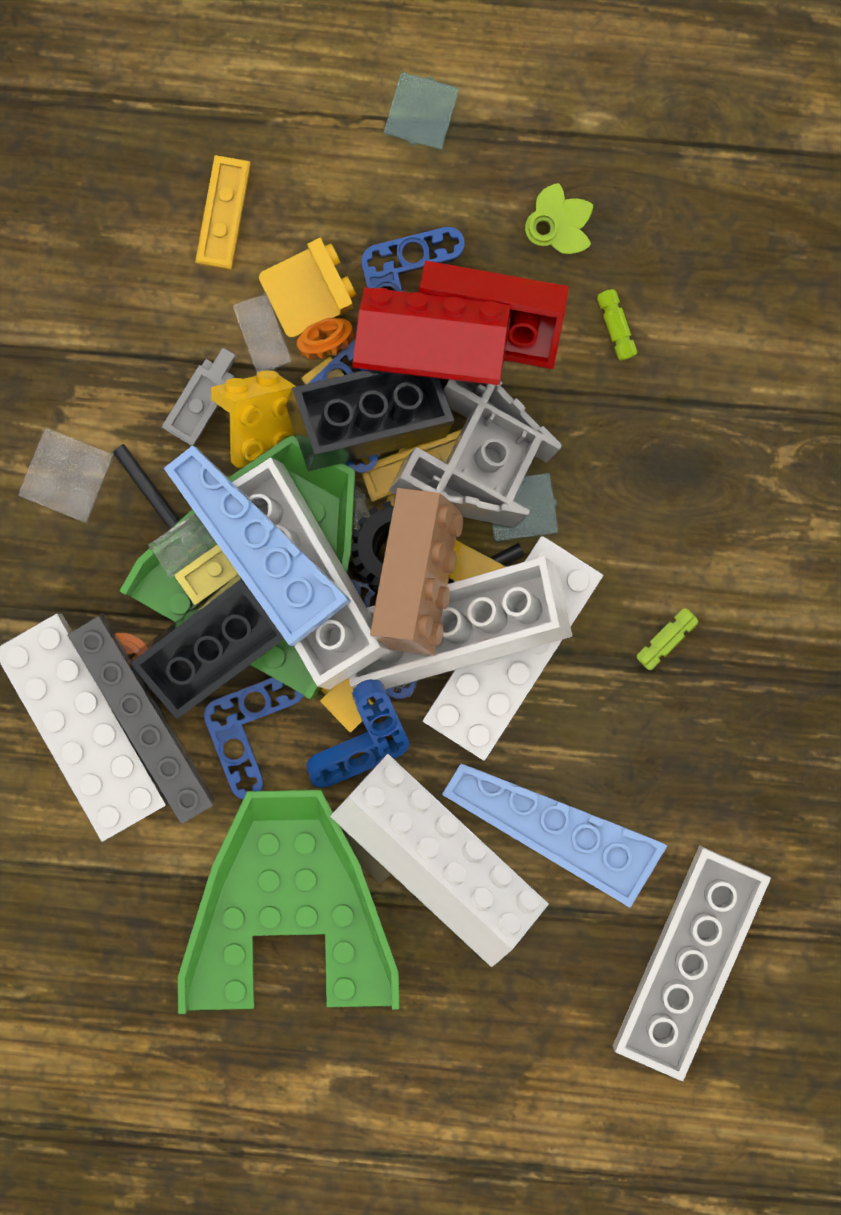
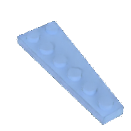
[164,445,351,646]
[442,763,667,907]

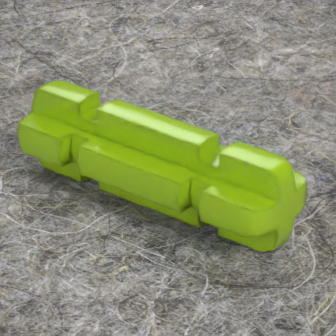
[597,289,637,360]
[637,608,699,670]

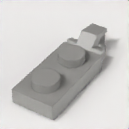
[162,347,237,446]

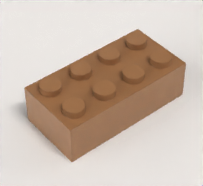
[370,488,463,656]

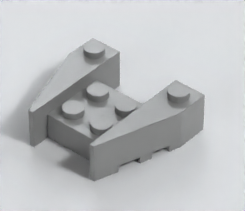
[389,379,562,528]

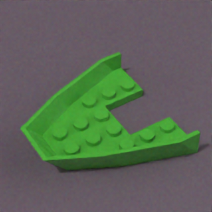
[120,435,355,701]
[178,790,400,1014]

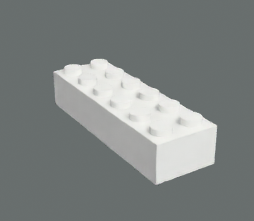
[232,458,391,690]
[423,536,603,761]
[349,556,573,689]
[0,614,169,842]
[330,754,549,967]
[613,845,771,1081]

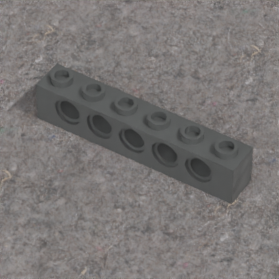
[67,613,215,824]

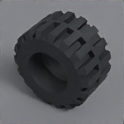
[351,501,394,594]

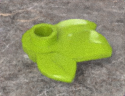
[525,183,593,254]

